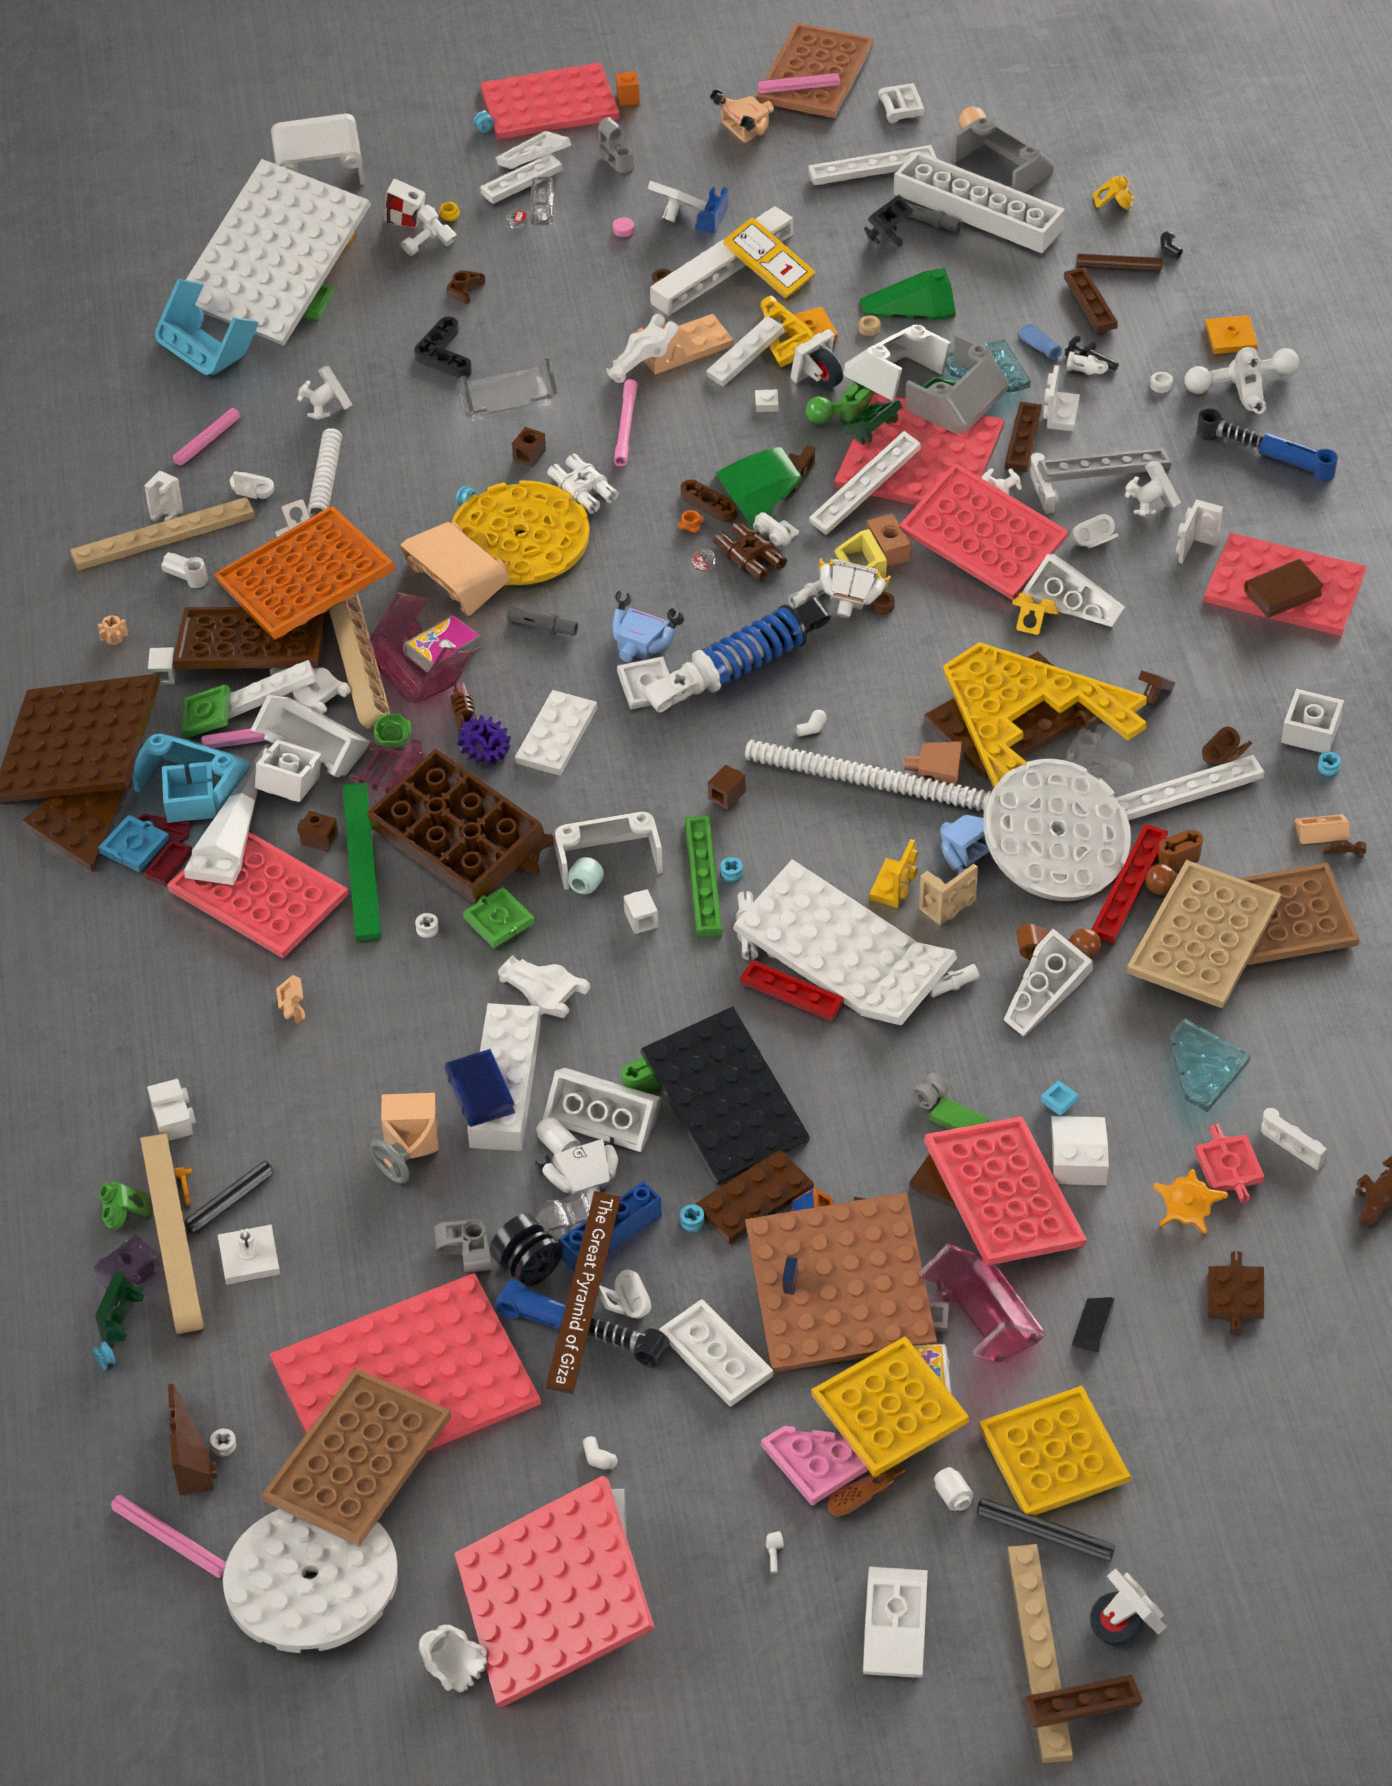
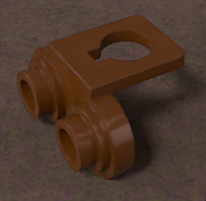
[1202,726,1252,766]

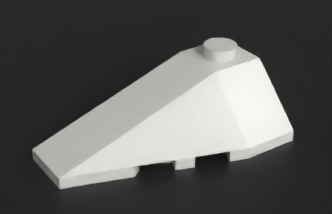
[1022,554,1125,627]
[1004,929,1093,1037]

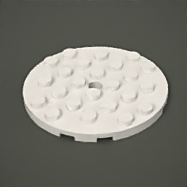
[983,759,1131,901]
[223,1509,398,1653]

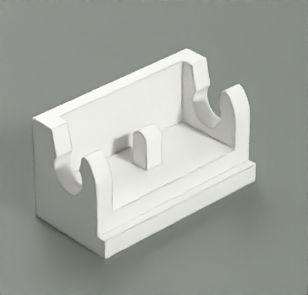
[144,470,184,521]

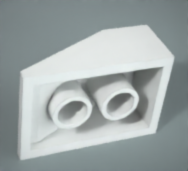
[1051,1116,1109,1185]

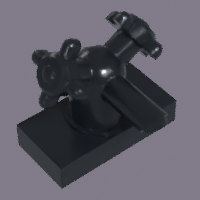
[864,195,913,247]

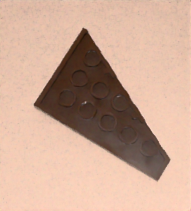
[22,744,143,872]

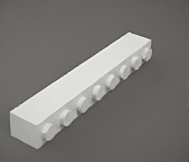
[650,206,793,316]

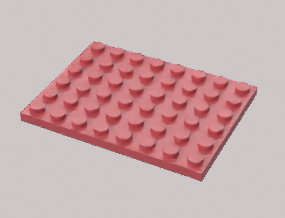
[270,1273,541,1450]

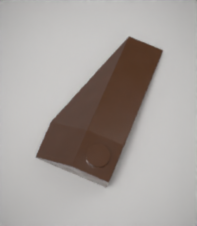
[168,1383,218,1495]

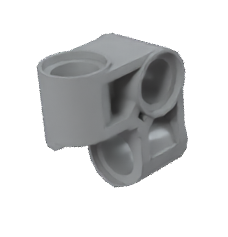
[598,117,634,173]
[434,1219,492,1273]

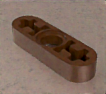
[680,480,737,522]

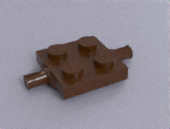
[1208,1251,1264,1336]

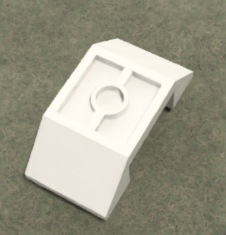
[863,1567,927,1678]

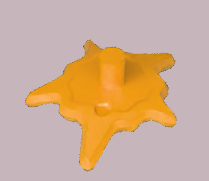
[1153,1169,1228,1234]

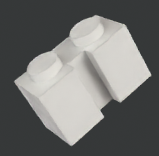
[147,1079,196,1141]

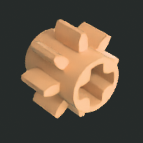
[98,615,128,645]

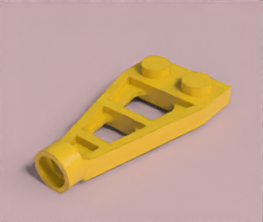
[760,296,814,368]

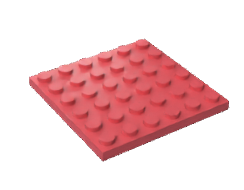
[834,392,1005,506]
[455,1476,655,1707]

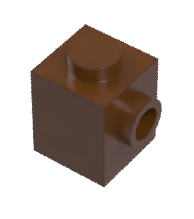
[708,764,746,810]
[297,811,339,852]

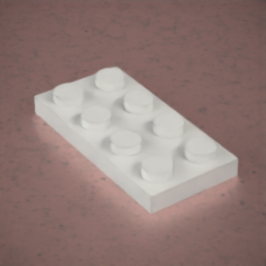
[515,690,597,776]
[858,942,957,1025]
[659,1299,773,1407]

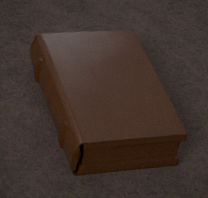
[1244,559,1323,618]

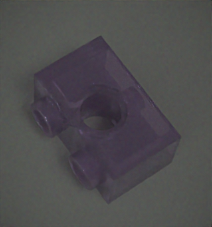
[94,1234,161,1290]

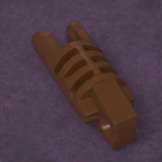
[450,683,478,733]

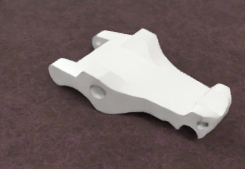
[606,314,678,383]
[269,668,351,715]
[498,955,591,1018]

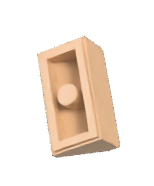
[1294,814,1350,844]

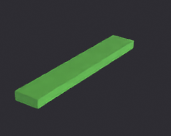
[685,816,722,938]

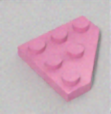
[761,1426,868,1506]

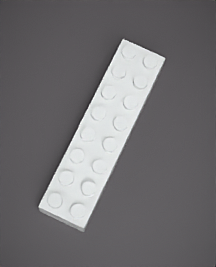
[894,151,1065,253]

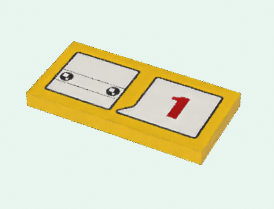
[722,217,816,299]

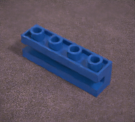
[559,1181,662,1271]

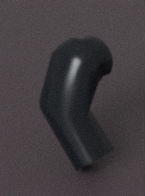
[1160,231,1183,259]

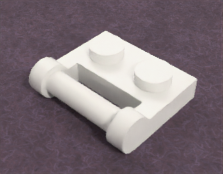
[877,83,924,123]

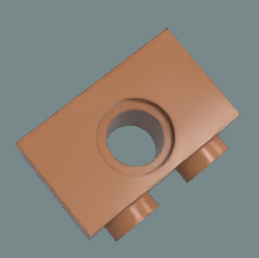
[866,513,913,567]

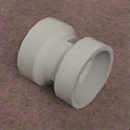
[912,1073,949,1110]

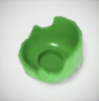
[374,713,411,749]

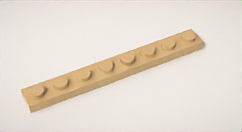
[70,497,255,571]
[1008,1544,1073,1764]

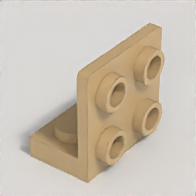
[919,864,978,926]

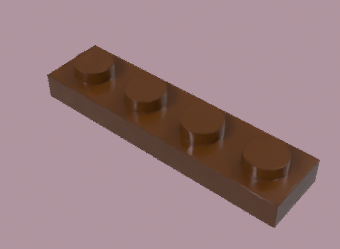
[1064,267,1118,333]
[1005,402,1042,472]
[1022,1675,1143,1729]

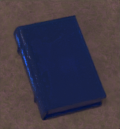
[445,1049,515,1127]

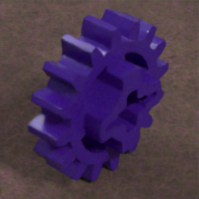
[457,715,511,766]

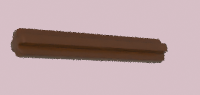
[1076,253,1163,271]

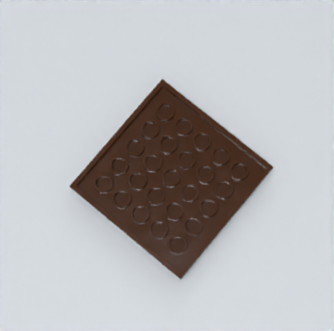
[0,674,161,803]

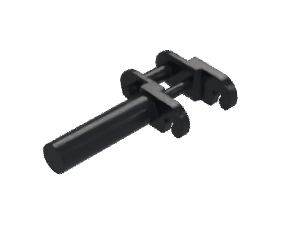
[1064,335,1119,371]

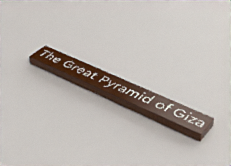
[546,1191,621,1394]

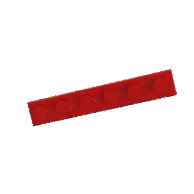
[1092,824,1169,944]

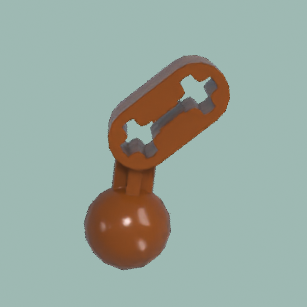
[1145,830,1203,896]
[1016,924,1101,960]

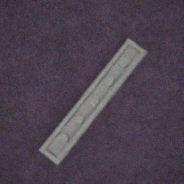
[1037,448,1172,482]

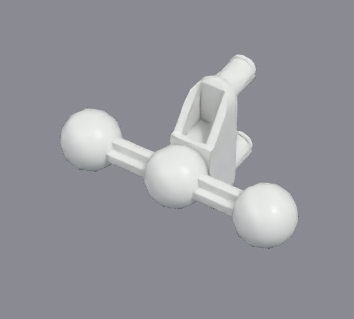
[1184,347,1300,414]

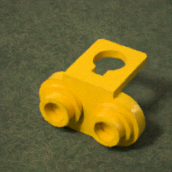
[1093,175,1135,210]
[1012,593,1059,635]

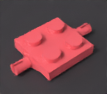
[1195,1124,1265,1203]

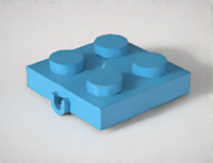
[98,815,169,873]

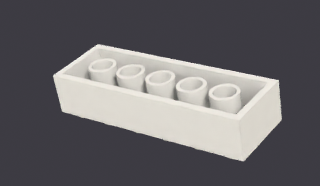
[467,1003,541,1151]

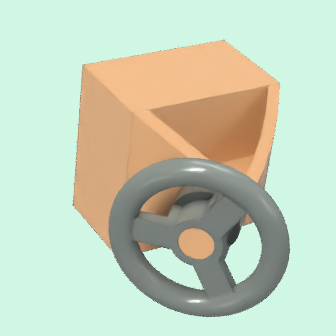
[369,1093,439,1184]

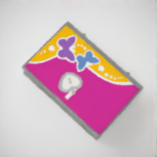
[403,615,481,677]

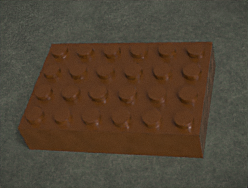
[367,748,546,904]

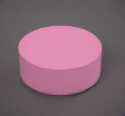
[613,217,634,237]

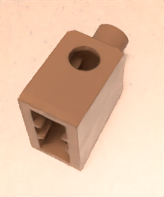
[904,742,962,786]

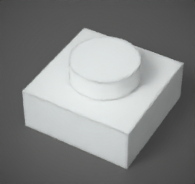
[755,389,779,412]

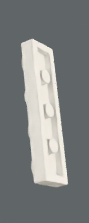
[480,154,563,204]
[706,316,784,387]
[228,660,316,719]

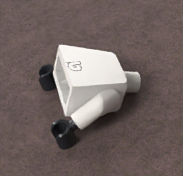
[535,1137,618,1208]

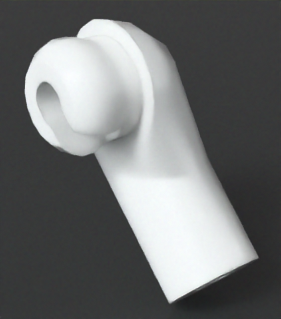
[796,710,827,737]
[583,1437,617,1470]

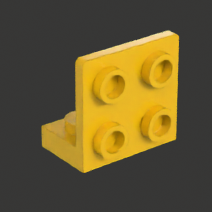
[869,839,919,908]

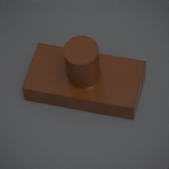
[1138,670,1176,705]

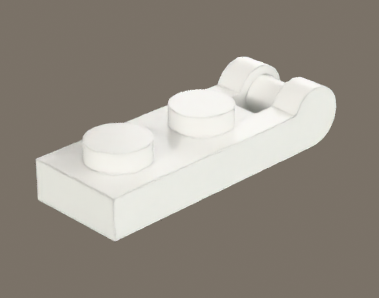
[1030,453,1058,514]
[1261,1108,1327,1171]

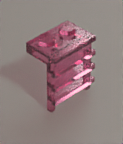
[349,739,425,793]

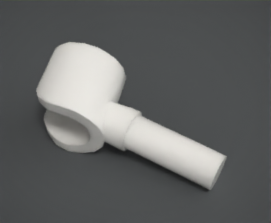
[766,1531,784,1574]

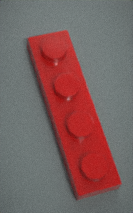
[740,959,844,1022]

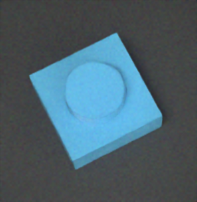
[1041,1080,1079,1116]

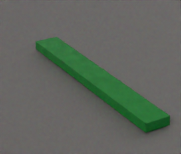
[342,783,381,941]

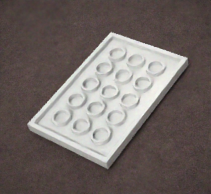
[733,859,917,1013]

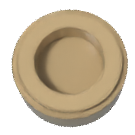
[859,315,881,336]

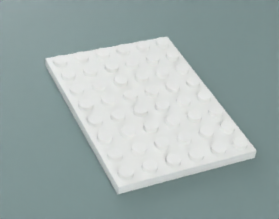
[186,159,371,346]

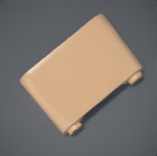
[399,522,510,617]

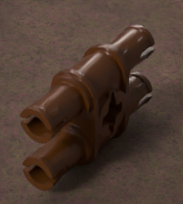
[713,520,787,582]

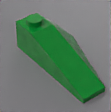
[860,268,956,320]

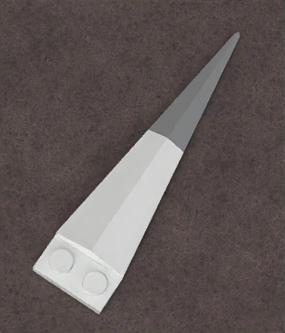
[184,743,269,885]

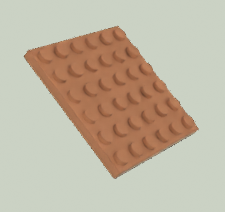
[745,1192,937,1373]

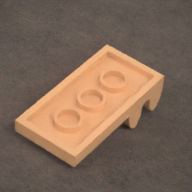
[636,314,734,375]

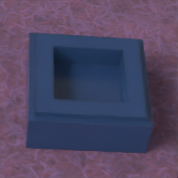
[782,1257,798,1295]

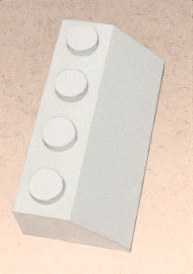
[543,1068,662,1152]

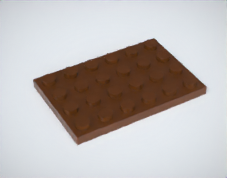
[173,607,326,670]
[924,651,1087,779]

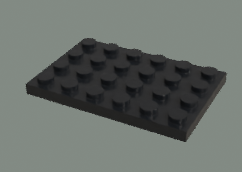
[640,1006,810,1185]

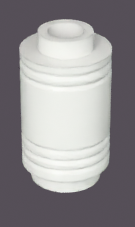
[536,1117,581,1154]

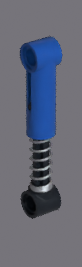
[1197,408,1338,481]
[494,1280,670,1368]

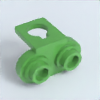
[99,1181,150,1230]

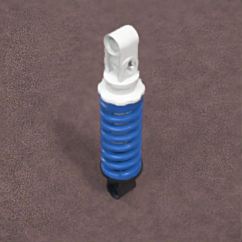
[643,597,831,713]

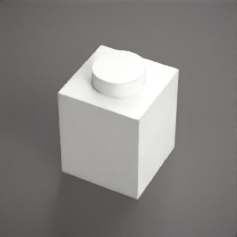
[148,647,176,685]
[624,889,658,934]

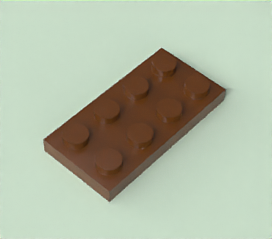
[696,1150,814,1244]

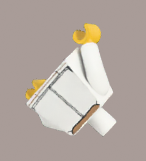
[819,558,891,619]

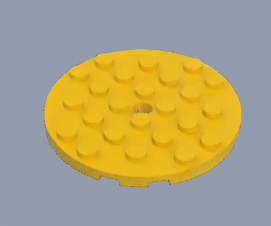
[451,480,590,585]

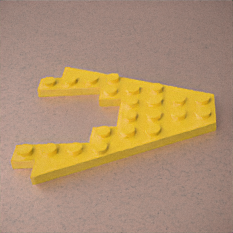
[943,642,1147,788]

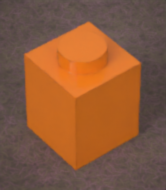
[616,71,640,106]

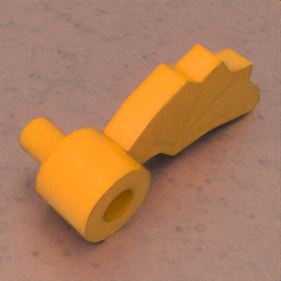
[175,1166,192,1206]

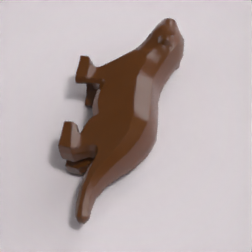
[1355,1156,1392,1226]

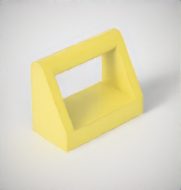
[834,529,887,577]

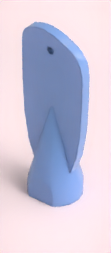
[1019,324,1062,360]

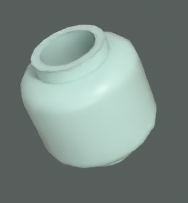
[568,857,604,895]

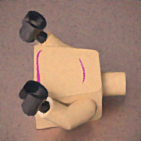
[710,88,774,142]

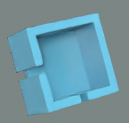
[162,761,217,823]

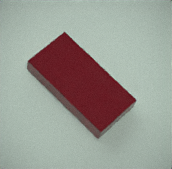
[144,839,192,887]

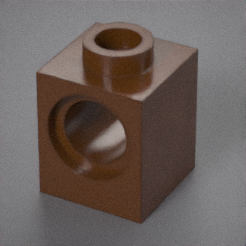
[512,427,546,467]

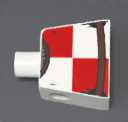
[384,179,435,228]

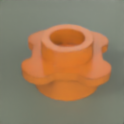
[678,510,704,533]

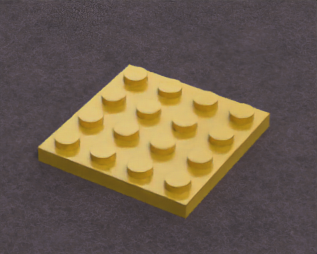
[811,1336,969,1477]
[978,1386,1131,1516]

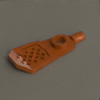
[827,1465,905,1518]

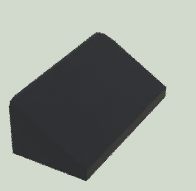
[1072,1297,1115,1352]

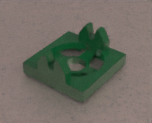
[842,400,903,445]
[95,1271,145,1349]

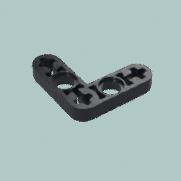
[414,316,472,378]

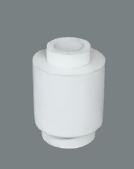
[934,1467,974,1511]

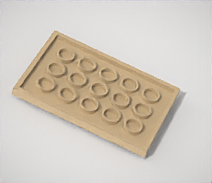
[1126,860,1281,1009]

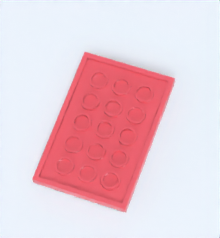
[480,62,620,140]
[899,463,1069,600]
[1203,532,1367,636]
[167,832,349,959]
[924,1116,1087,1266]

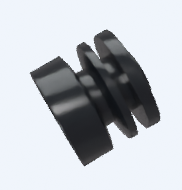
[489,1214,563,1287]

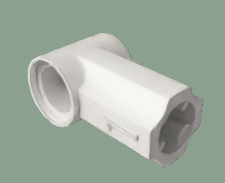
[161,552,208,589]

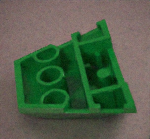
[715,447,803,530]

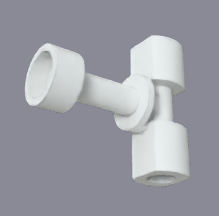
[401,204,457,256]

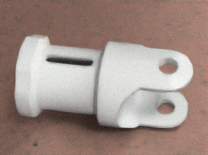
[1066,351,1108,376]

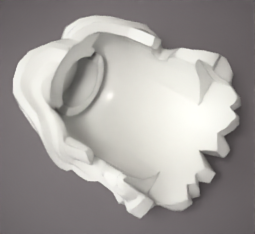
[419,1624,487,1693]

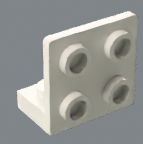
[1043,365,1080,432]
[1176,499,1223,564]

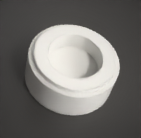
[1150,372,1173,393]

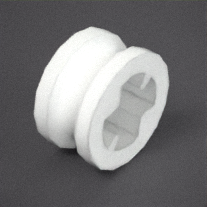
[415,913,439,938]
[210,1428,237,1457]

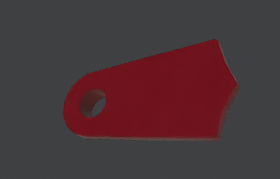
[137,814,191,843]

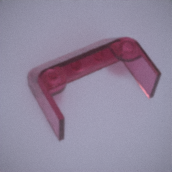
[370,592,474,703]
[918,1244,1045,1362]

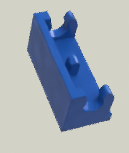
[695,187,729,233]

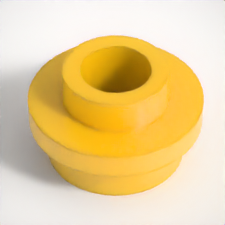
[439,202,460,222]

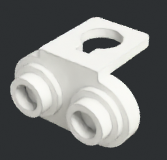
[230,471,274,499]
[275,499,310,537]
[753,512,799,548]
[1072,514,1119,549]
[598,1269,651,1319]

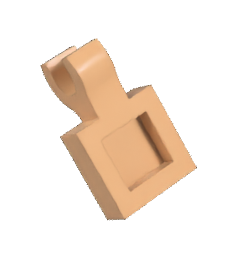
[276,975,305,1024]

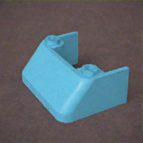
[155,279,259,376]
[132,734,251,814]

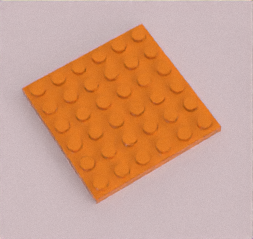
[213,505,396,640]

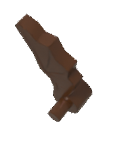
[1324,841,1366,858]

